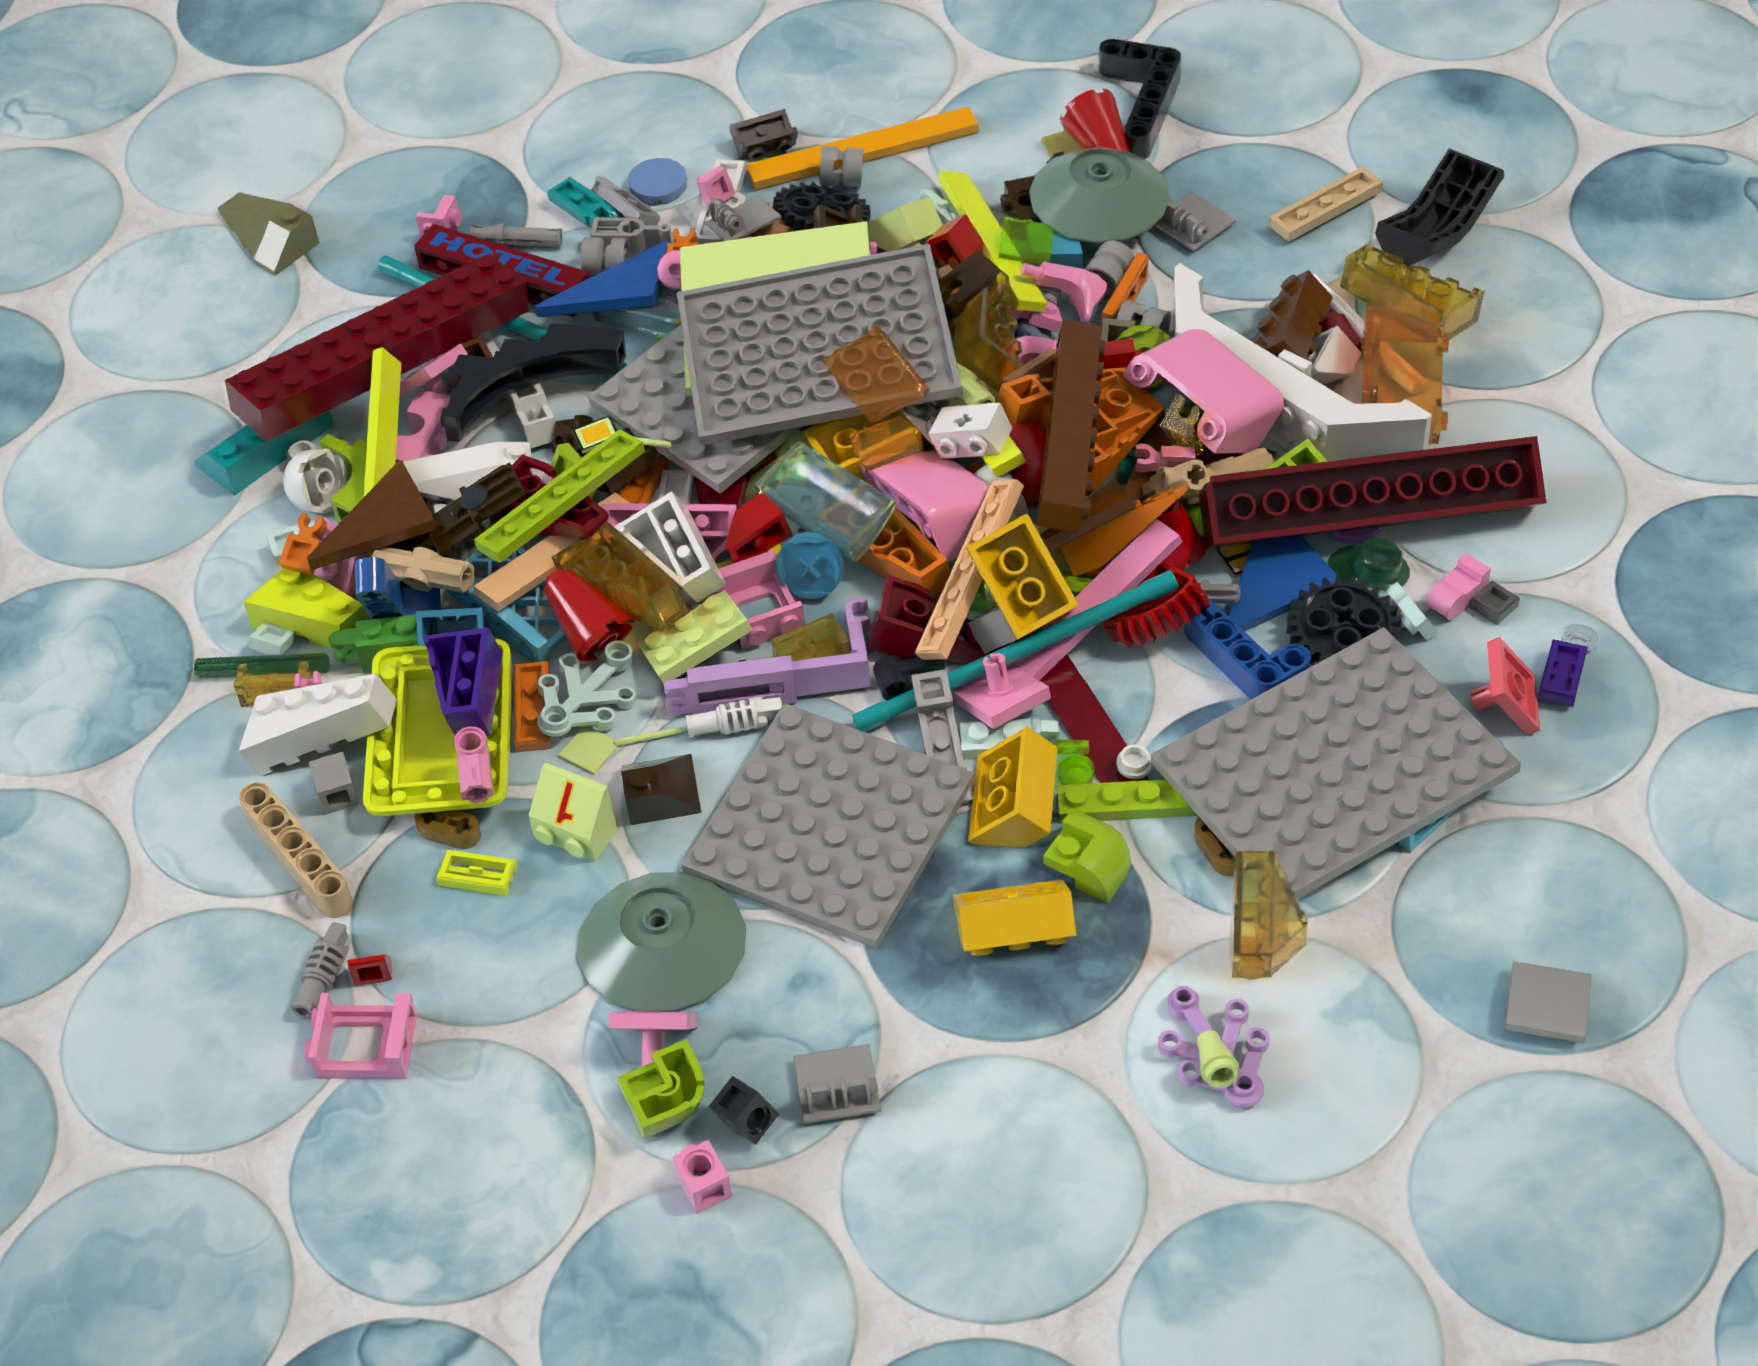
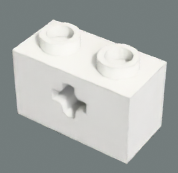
[928,402,1012,459]

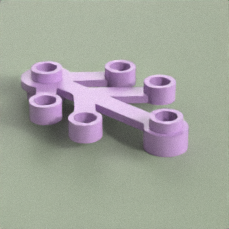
[1158,986,1269,1109]

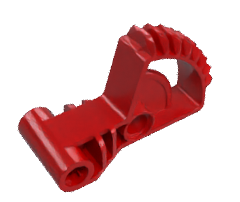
[1102,499,1210,649]

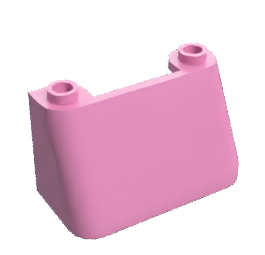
[1122,329,1284,453]
[861,450,990,563]

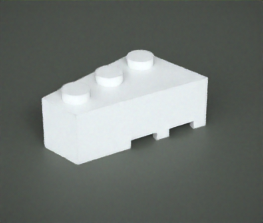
[615,491,726,603]

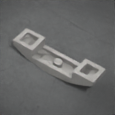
[911,669,973,804]

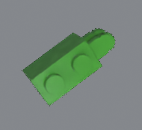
[329,614,418,673]

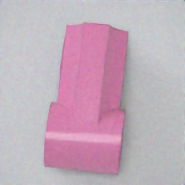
[454,727,493,803]

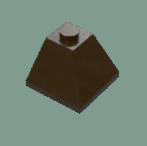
[621,754,702,825]

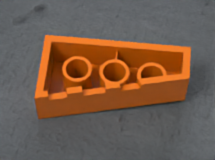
[816,482,951,598]

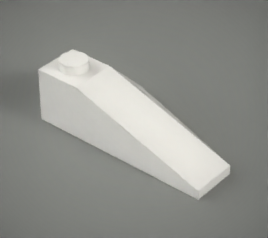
[403,442,532,500]

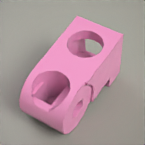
[1425,553,1491,620]

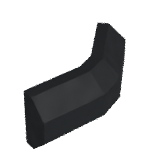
[1375,148,1505,267]

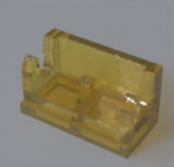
[1160,393,1204,456]
[771,613,851,661]
[233,662,313,707]

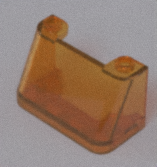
[1361,303,1449,444]

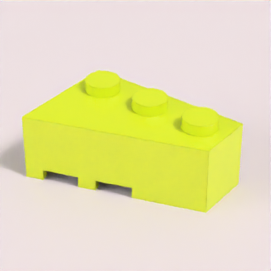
[243,568,367,648]

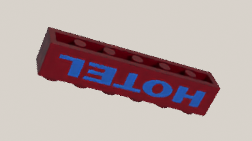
[414,223,589,318]

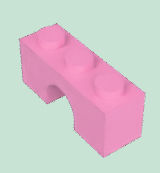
[396,390,450,463]

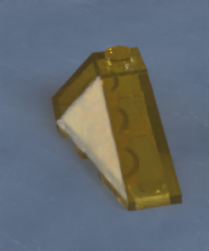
[1229,851,1308,980]

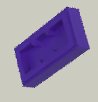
[1538,639,1588,707]

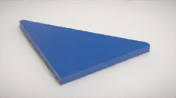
[535,240,670,317]
[1229,536,1337,631]

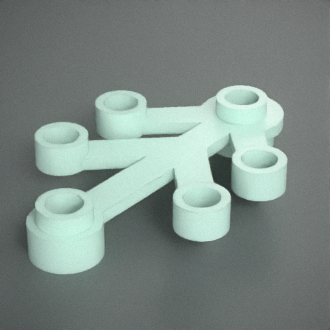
[537,640,636,737]

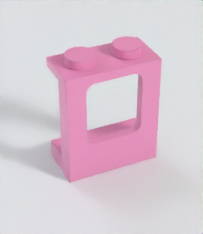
[713,550,805,650]
[305,993,418,1079]

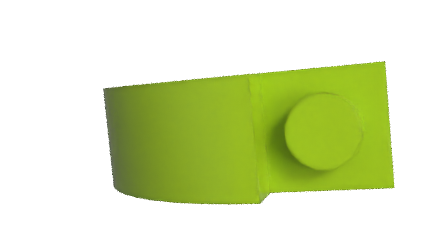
[319,434,367,523]

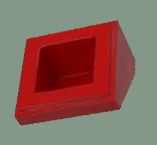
[347,954,392,986]

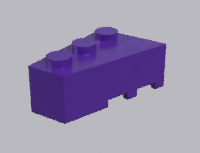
[423,627,502,736]

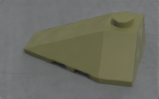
[217,192,320,276]

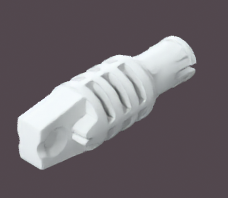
[685,697,782,738]

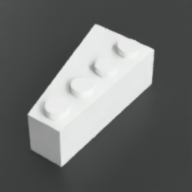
[239,674,397,776]

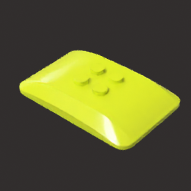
[363,639,511,816]

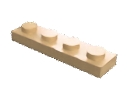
[1269,167,1383,242]

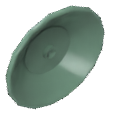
[1029,147,1170,244]
[577,872,746,1012]

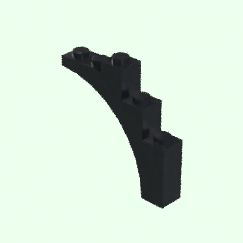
[440,323,626,442]

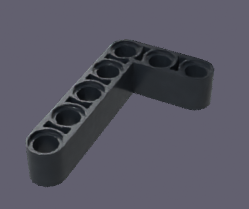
[1099,39,1181,159]

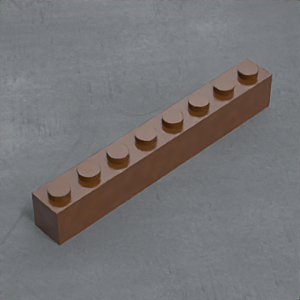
[1036,319,1106,533]

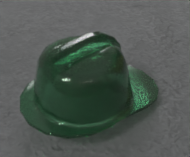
[1328,537,1410,591]

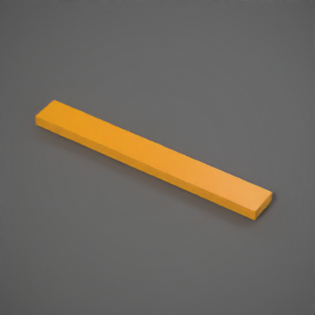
[746,106,979,190]

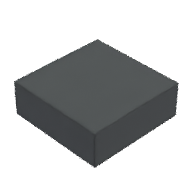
[1469,581,1520,625]

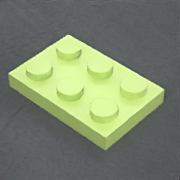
[638,590,753,684]

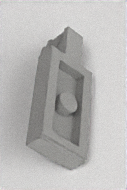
[591,176,661,225]

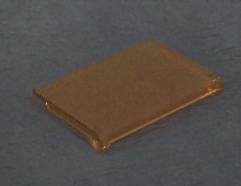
[822,325,930,424]

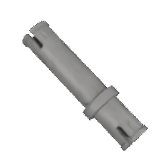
[470,223,563,248]

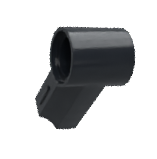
[873,655,945,701]

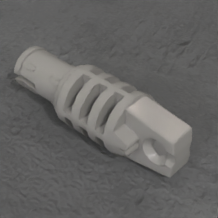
[291,922,349,1019]

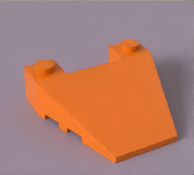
[997,367,1165,490]

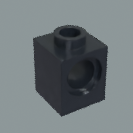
[708,1076,779,1145]

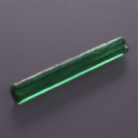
[194,653,330,678]

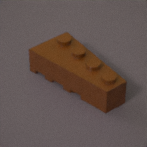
[1250,270,1333,362]

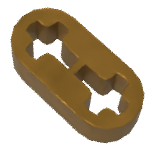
[414,810,481,849]
[1194,817,1244,876]

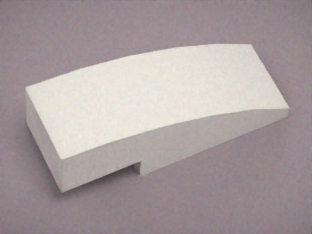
[508,383,556,448]

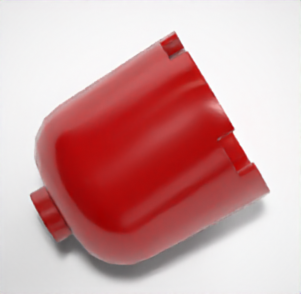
[1009,422,1047,507]

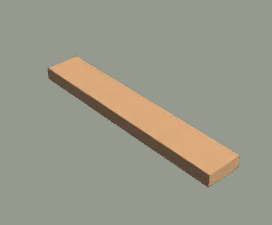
[915,479,1024,660]
[473,493,631,612]

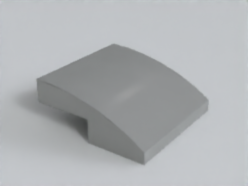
[1505,961,1592,1043]

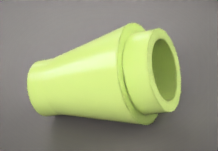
[1196,1030,1239,1088]

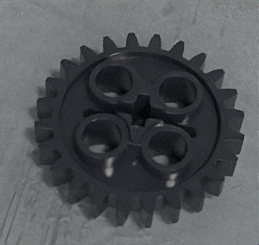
[772,182,871,231]
[1286,576,1401,664]

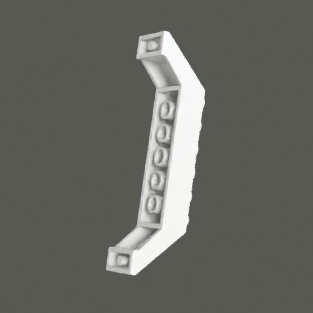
[1173,263,1432,461]

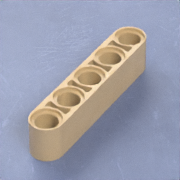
[239,782,353,918]

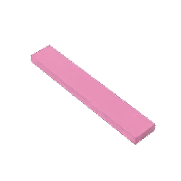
[1012,518,1183,681]

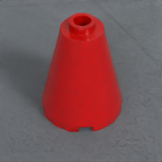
[1060,88,1129,152]
[544,568,635,665]

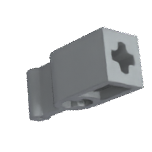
[590,217,673,257]

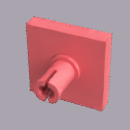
[1470,637,1540,735]

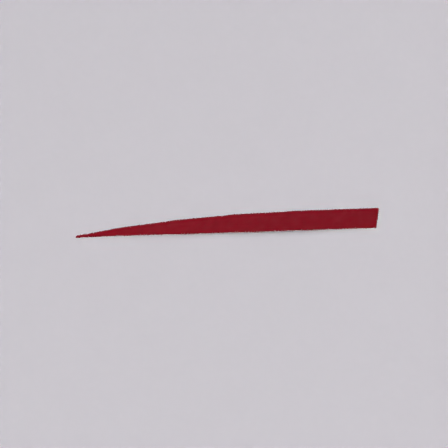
[1014,625,1149,783]

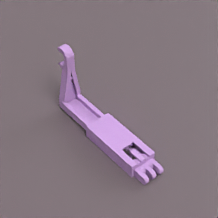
[663,598,871,715]

